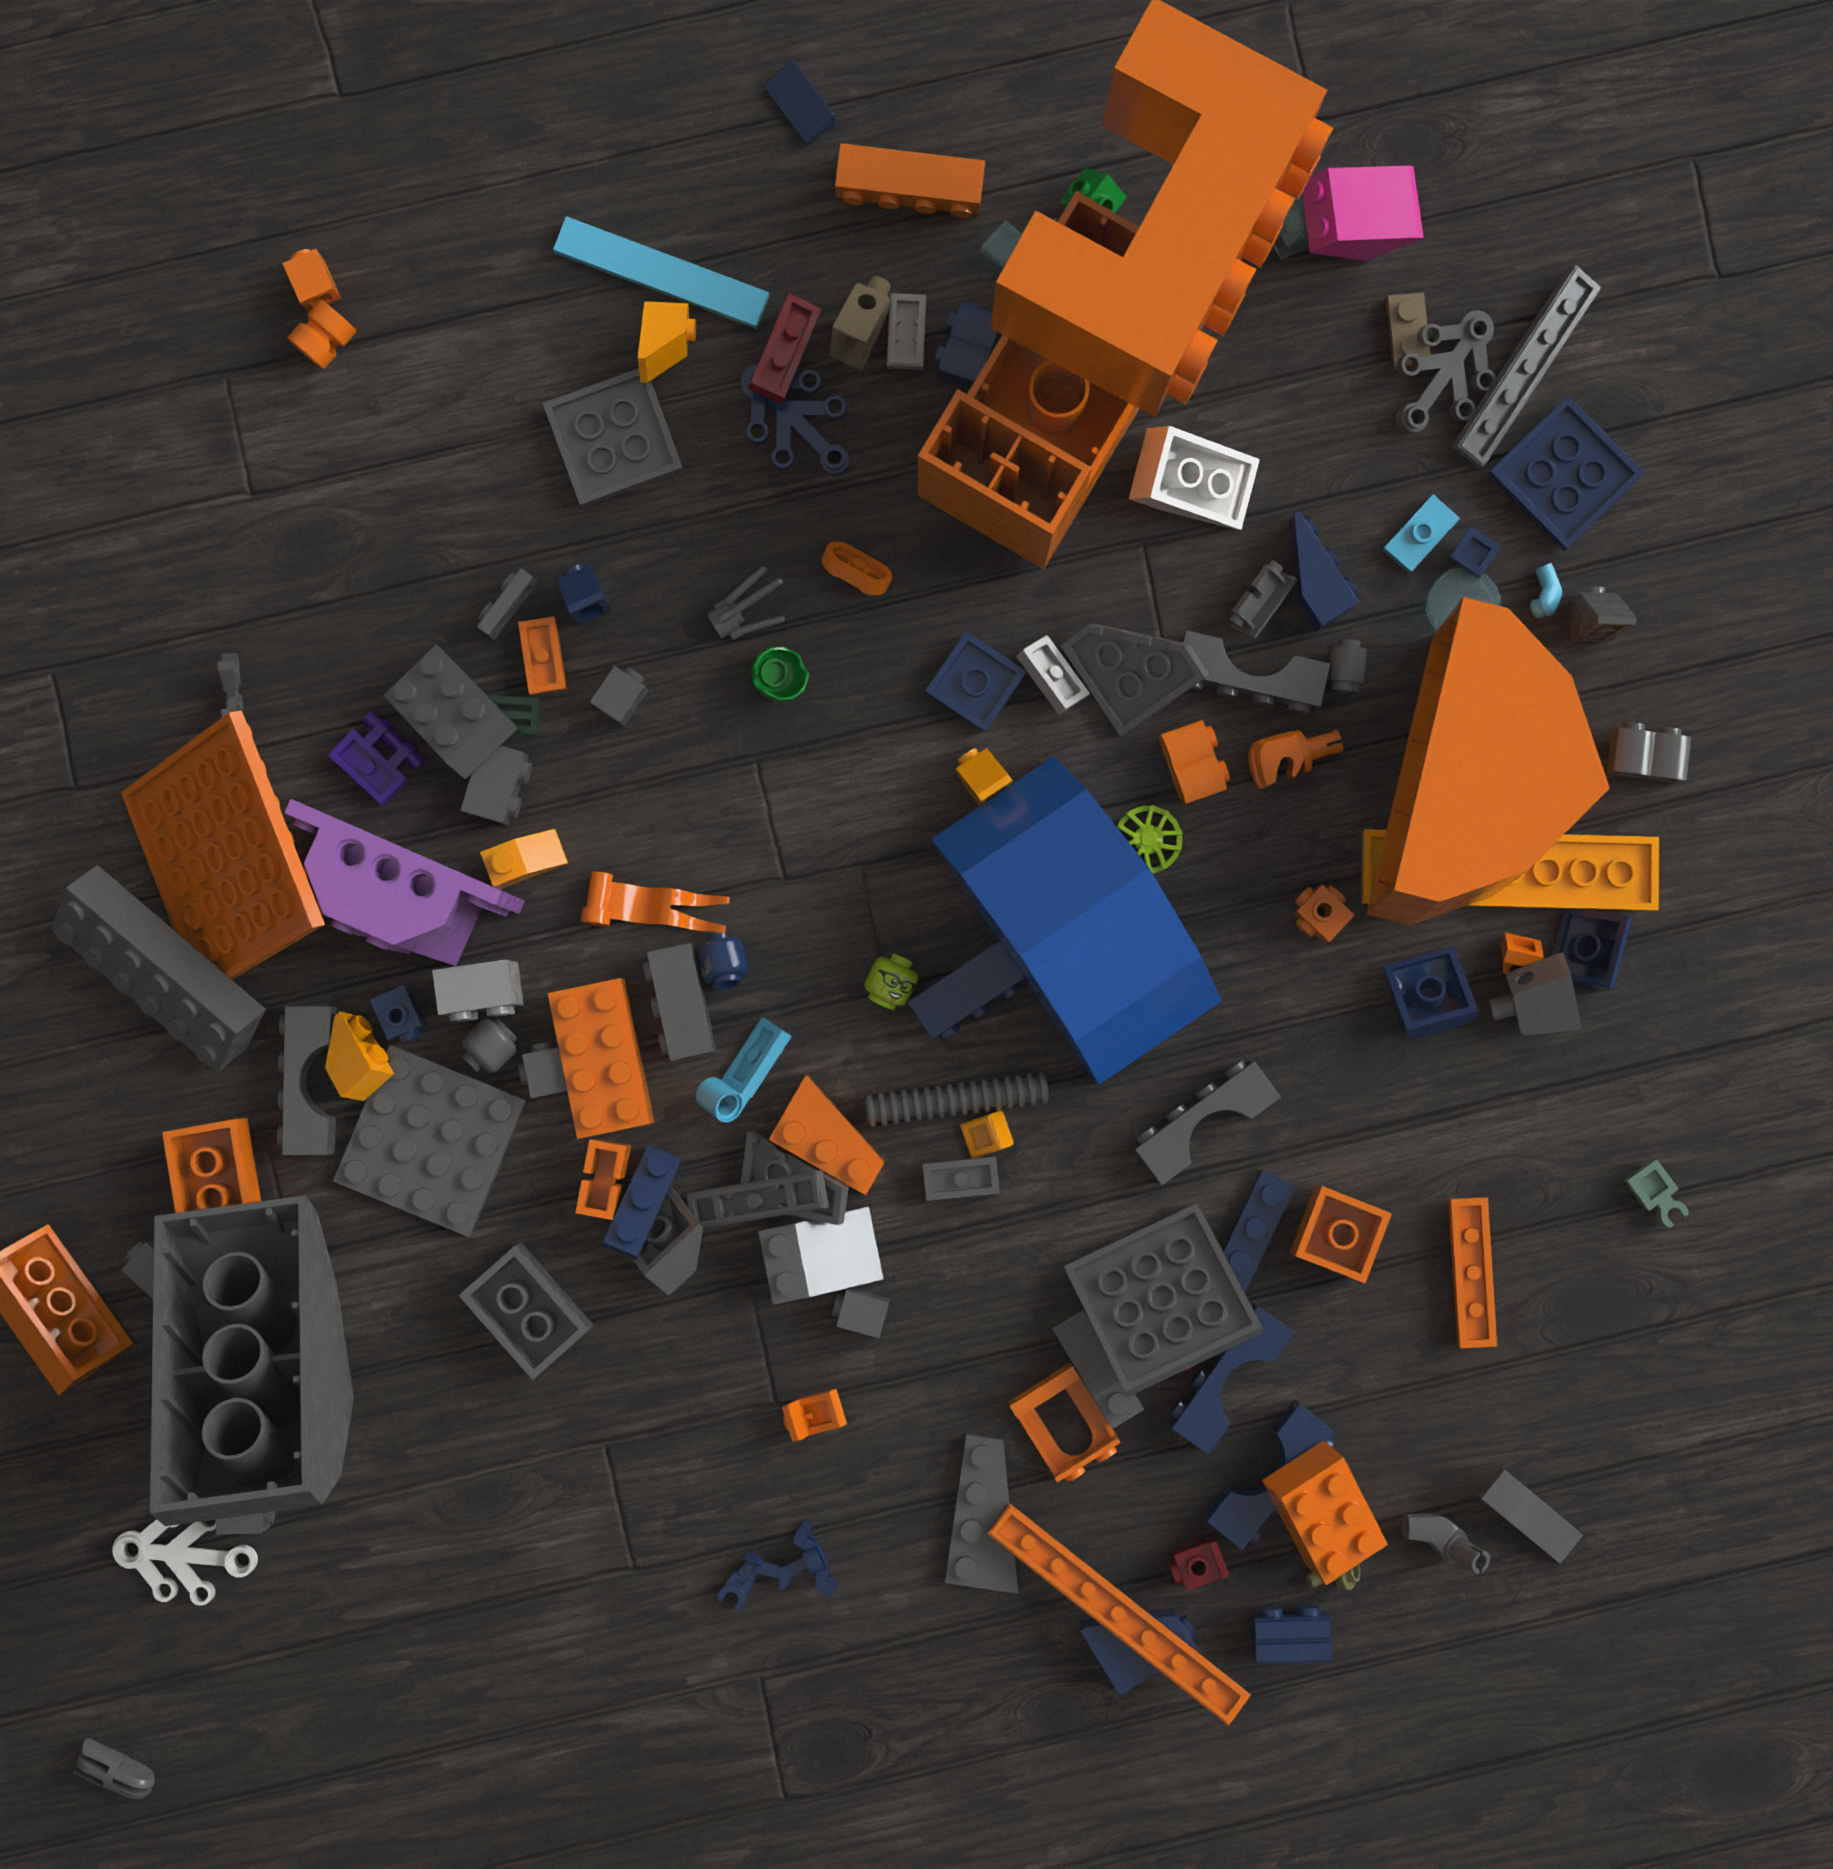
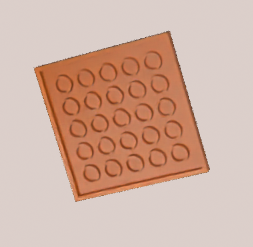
[121,710,325,980]

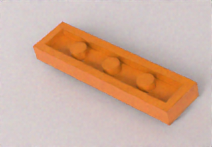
[1448,1197,1497,1348]

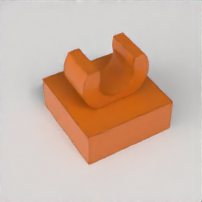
[1501,932,1544,975]

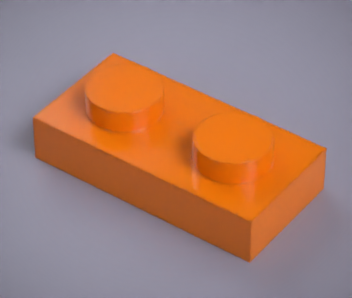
[518,616,567,696]

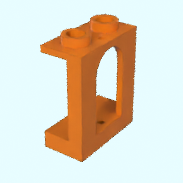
[1008,1362,1120,1483]

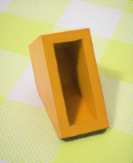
[638,301,696,383]
[955,748,1012,807]
[480,829,568,890]

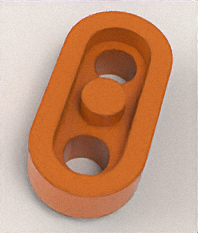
[821,541,892,596]

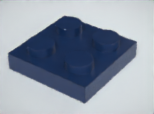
[925,631,1027,733]

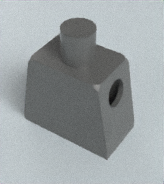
[1489,952,1582,1035]

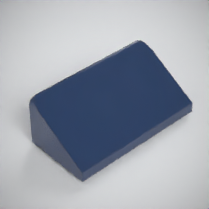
[764,59,836,145]

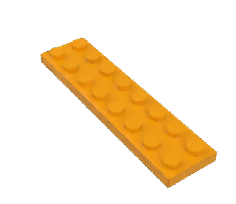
[1361,829,1659,911]

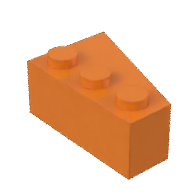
[769,1075,885,1195]

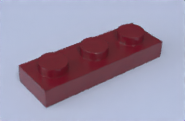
[747,293,821,404]

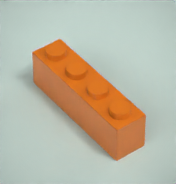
[835,143,985,218]

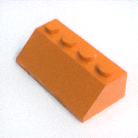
[0,1224,133,1396]

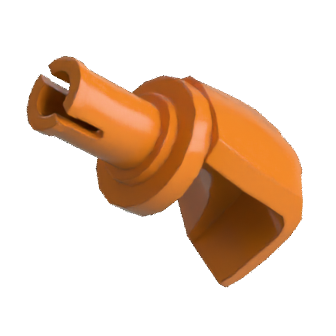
[1248,730,1343,789]

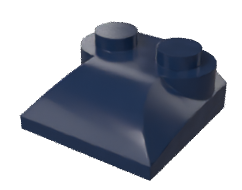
[1383,947,1479,1038]

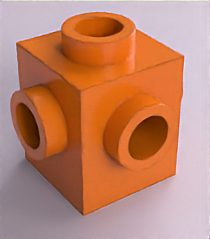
[1292,885,1354,944]

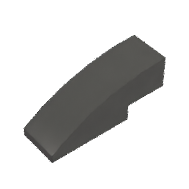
[1475,1465,1583,1564]

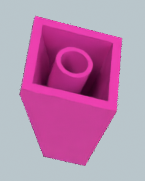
[1302,166,1424,261]

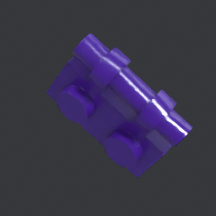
[328,711,426,806]

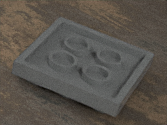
[543,368,684,508]

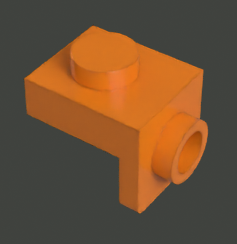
[782,1388,847,1442]

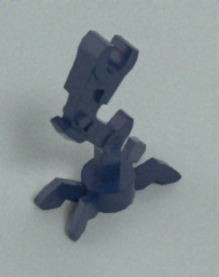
[717,1519,838,1612]

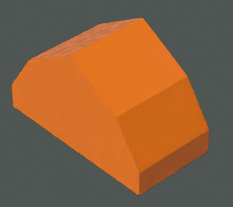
[1366,597,1610,926]

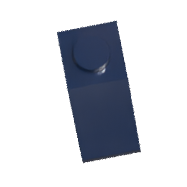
[557,564,613,626]

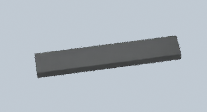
[1452,265,1601,468]

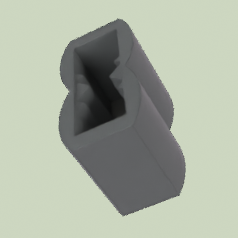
[1606,722,1692,784]

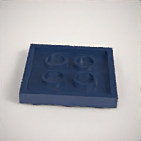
[1488,396,1645,551]

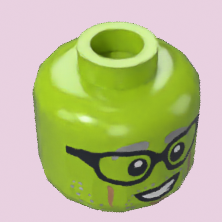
[864,953,919,1010]

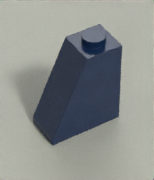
[1078,1608,1197,1695]

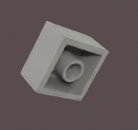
[432,959,524,1022]

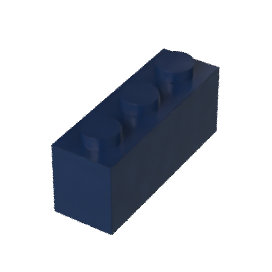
[908,941,1025,1041]

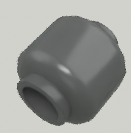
[462,1018,517,1073]

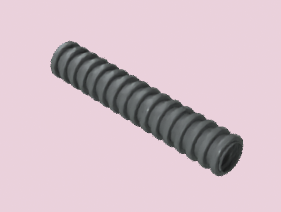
[865,1072,1049,1127]

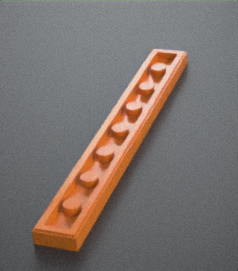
[987,1504,1251,1726]

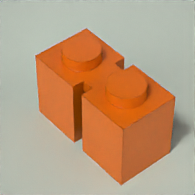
[575,1138,631,1220]

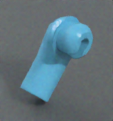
[1530,563,1562,618]

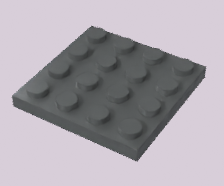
[333,1045,528,1237]
[1064,1203,1264,1397]

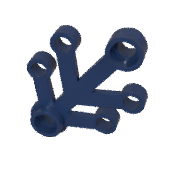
[740,364,850,477]

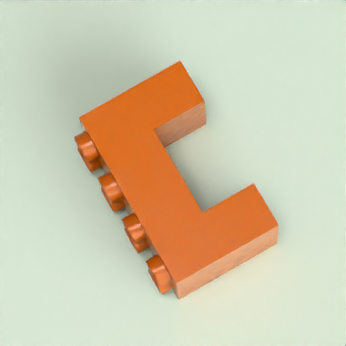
[991,0,1334,417]
[918,190,1139,569]

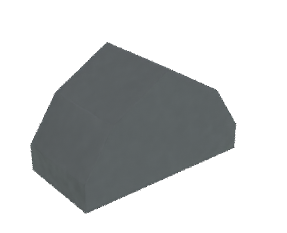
[150,1195,354,1526]

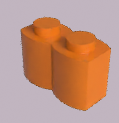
[1158,720,1230,806]

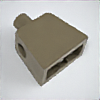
[830,276,891,371]

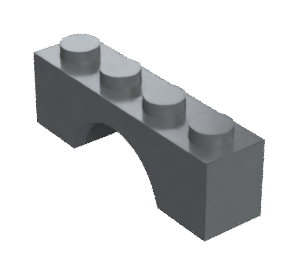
[1182,630,1330,715]
[277,1006,338,1155]
[1133,1060,1281,1185]

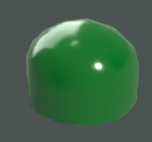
[750,646,809,702]

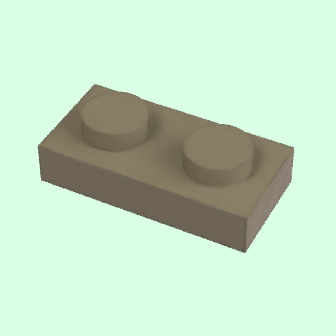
[1386,292,1430,371]

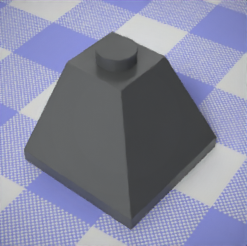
[633,1186,703,1296]

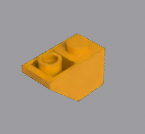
[325,1012,394,1101]

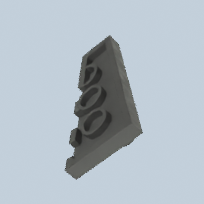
[945,1433,1018,1594]

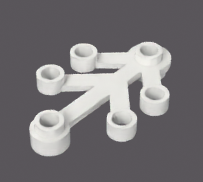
[112,1519,258,1606]

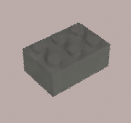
[383,644,518,779]
[458,1243,594,1380]

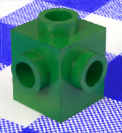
[1060,168,1126,213]

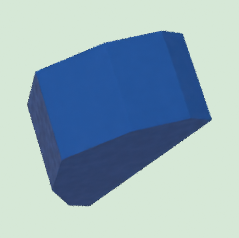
[931,756,1222,1085]

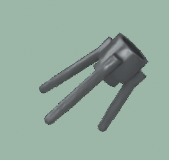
[708,566,785,640]

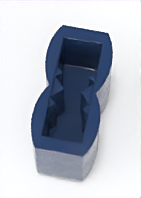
[933,302,999,388]

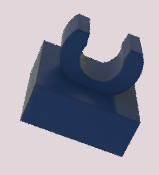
[1448,527,1501,579]

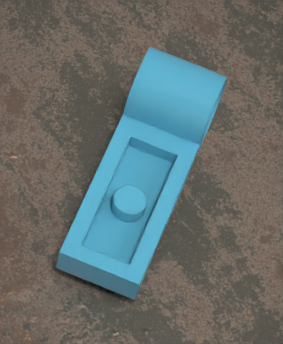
[696,1017,792,1122]

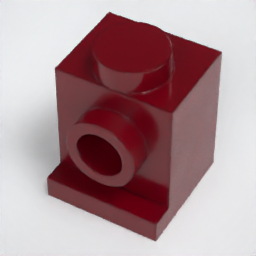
[1168,1535,1230,1591]

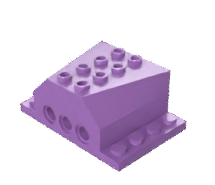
[284,799,525,966]

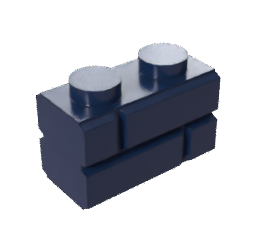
[1251,1604,1332,1665]

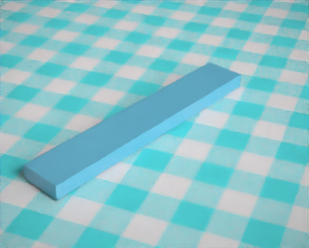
[553,216,770,329]

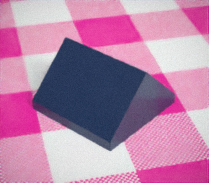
[1552,909,1632,991]

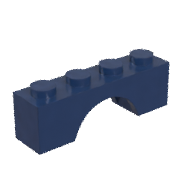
[1169,1303,1295,1455]
[1203,1400,1336,1550]

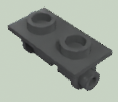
[1229,560,1298,639]

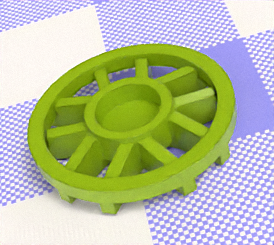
[1116,805,1183,874]

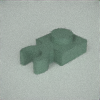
[1623,1159,1689,1228]

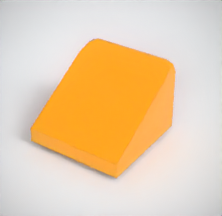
[960,1110,1014,1158]

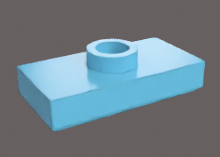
[1383,494,1460,574]

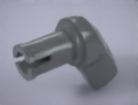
[1402,1513,1490,1574]

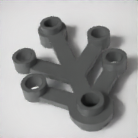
[1396,310,1496,433]

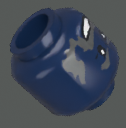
[697,933,748,990]

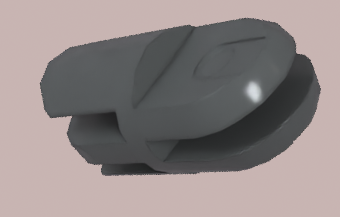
[72,1738,155,1800]

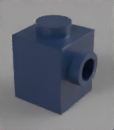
[370,985,428,1044]

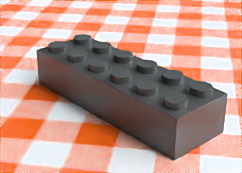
[51,865,266,1073]

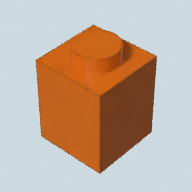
[282,249,341,312]

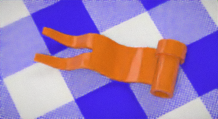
[580,871,730,933]

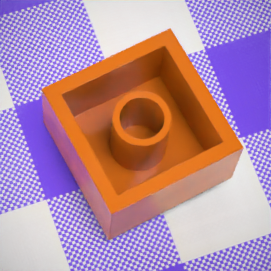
[1289,1184,1392,1283]

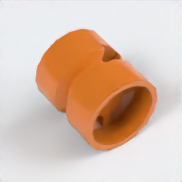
[287,299,357,370]

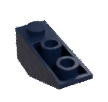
[1289,510,1359,632]

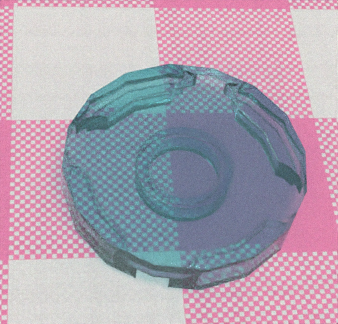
[1426,567,1501,630]

